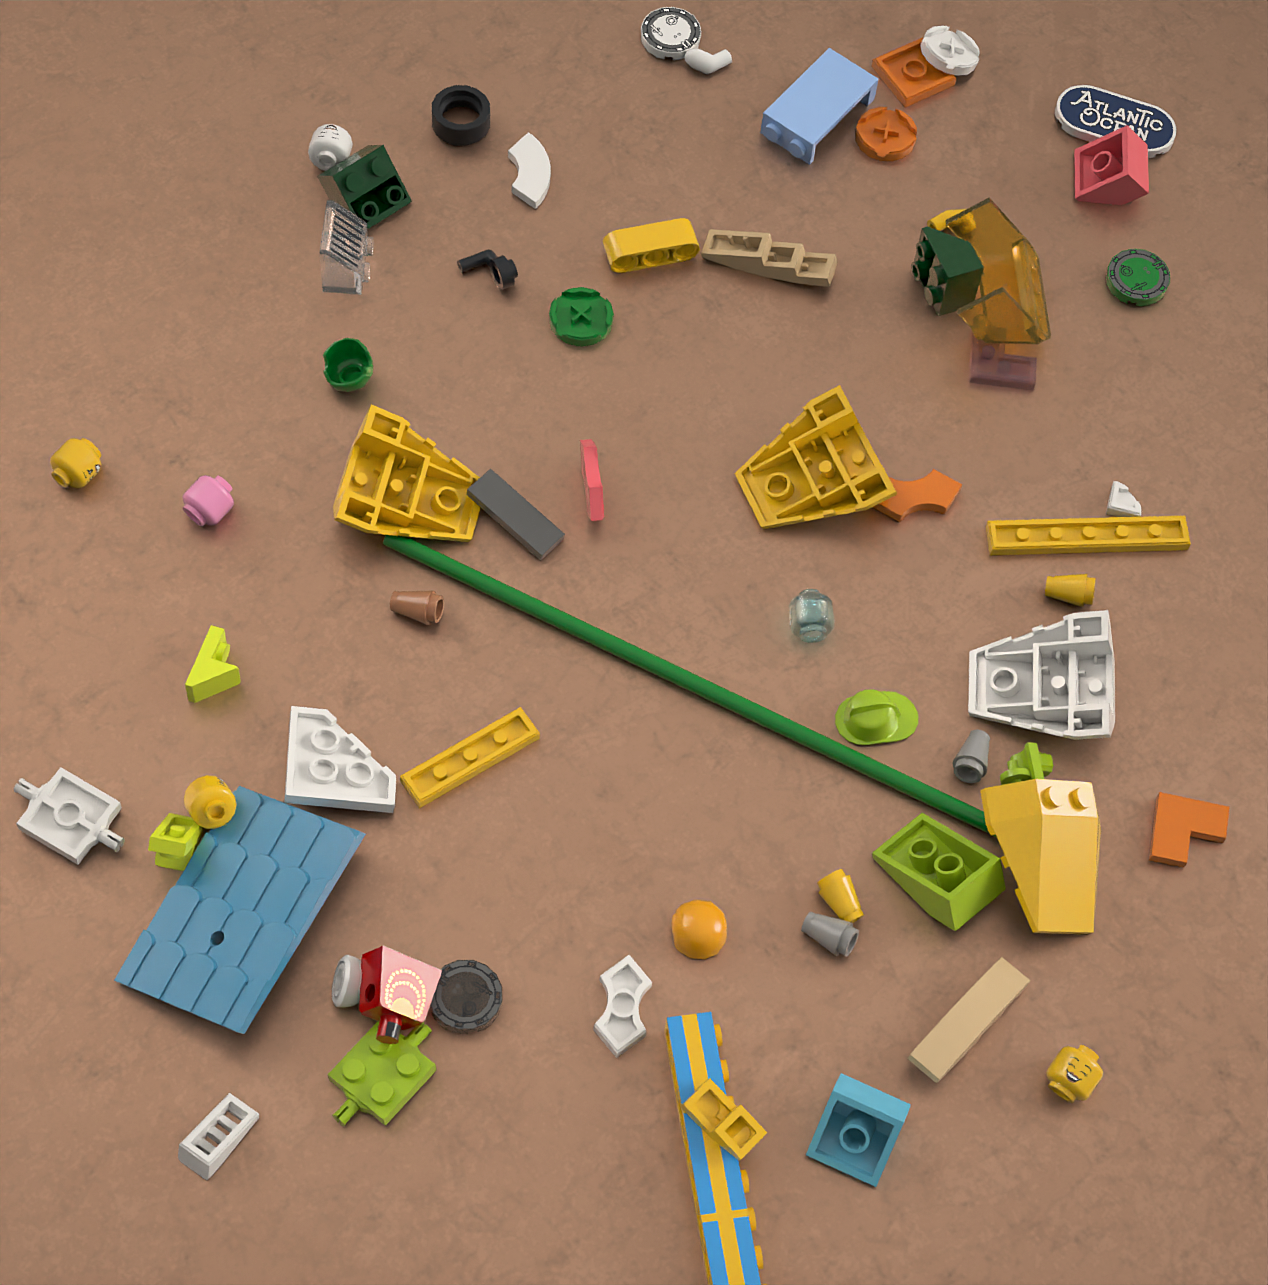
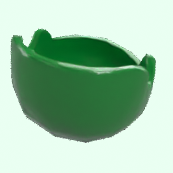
[323,338,374,392]

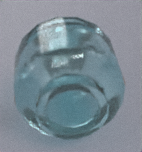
[788,589,835,643]

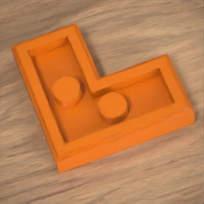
[1149,792,1230,868]

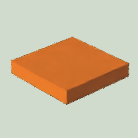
[871,37,957,108]

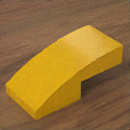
[680,1078,767,1160]

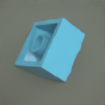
[806,1073,911,1187]

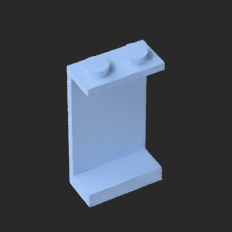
[760,48,879,165]

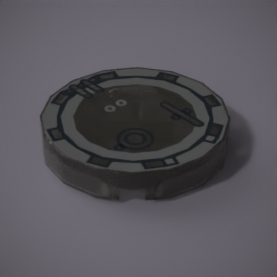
[430,960,502,1034]

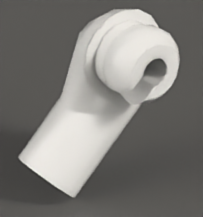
[685,49,732,74]

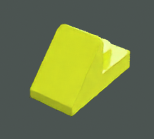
[185,625,241,703]
[148,813,203,871]

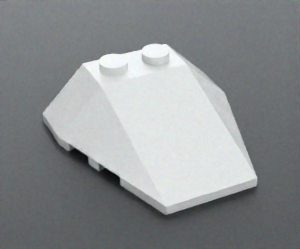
[968,610,1115,740]

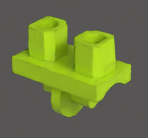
[1000,742,1054,785]

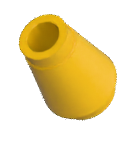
[1045,574,1096,608]
[817,869,864,923]

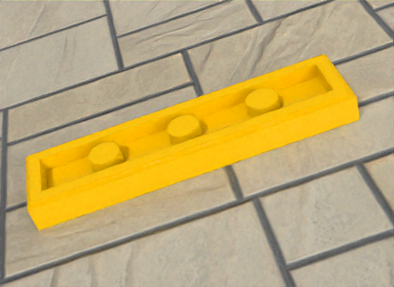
[400,707,540,809]

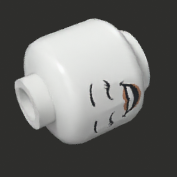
[308,124,353,171]

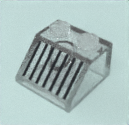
[319,200,374,295]

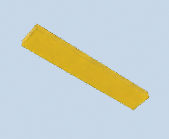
[986,515,1191,556]

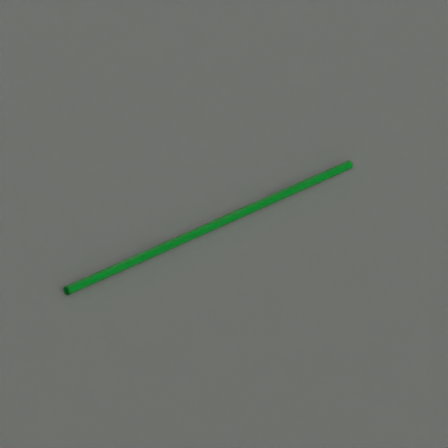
[383,535,997,837]

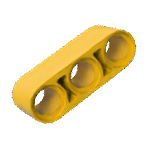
[602,218,700,273]

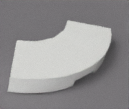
[508,132,551,209]

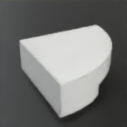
[1106,481,1141,517]

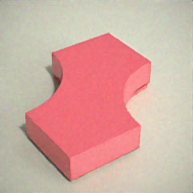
[580,439,604,521]

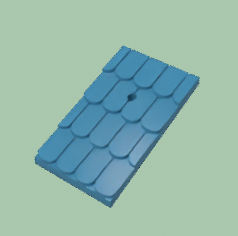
[114,786,366,1034]

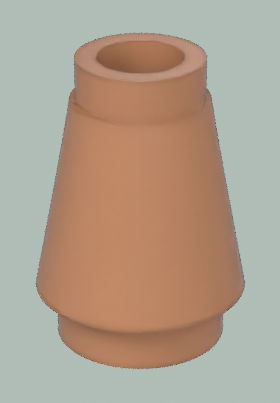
[390,591,444,625]

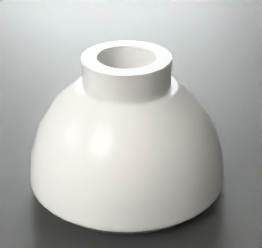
[332,955,362,1007]

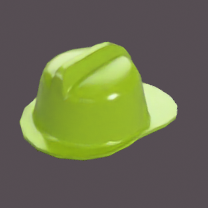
[835,689,918,745]

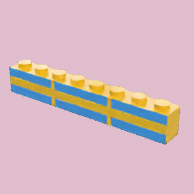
[664,1012,767,1285]

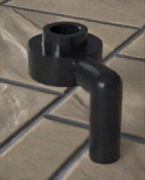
[457,249,518,290]

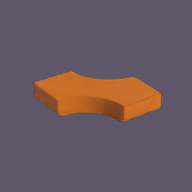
[873,469,963,522]

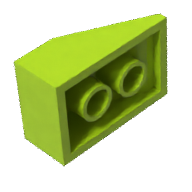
[872,813,1006,931]

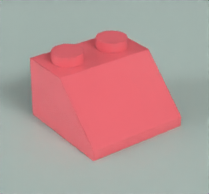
[1074,125,1149,205]

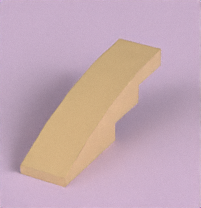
[701,229,838,287]
[907,957,1031,1083]

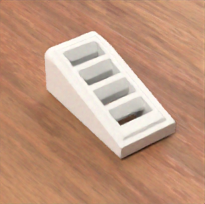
[178,1093,259,1180]

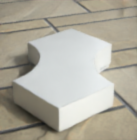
[593,955,652,1058]

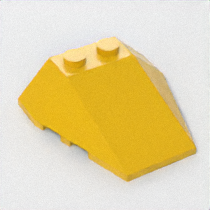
[734,385,897,529]
[333,404,481,542]
[980,779,1101,934]

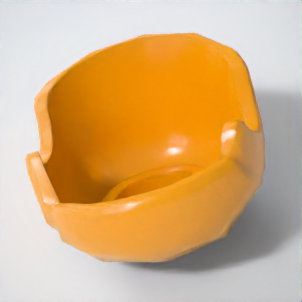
[671,899,727,959]

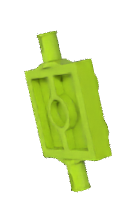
[327,1021,437,1126]

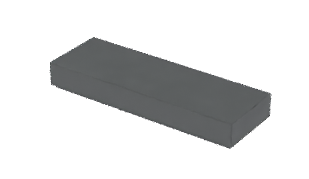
[466,469,565,561]

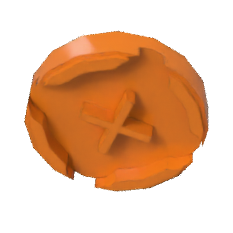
[855,107,917,161]

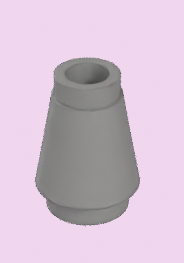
[953,730,990,783]
[801,912,859,957]

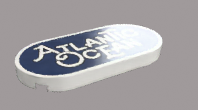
[1055,85,1176,158]

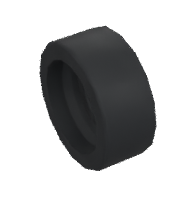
[432,85,490,146]

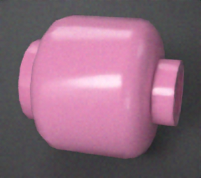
[183,475,234,526]

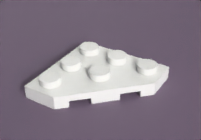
[284,706,396,813]

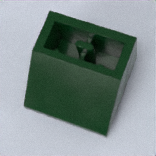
[317,145,412,233]
[911,226,984,316]

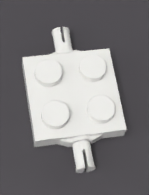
[14,767,125,865]

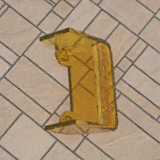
[945,197,1051,344]

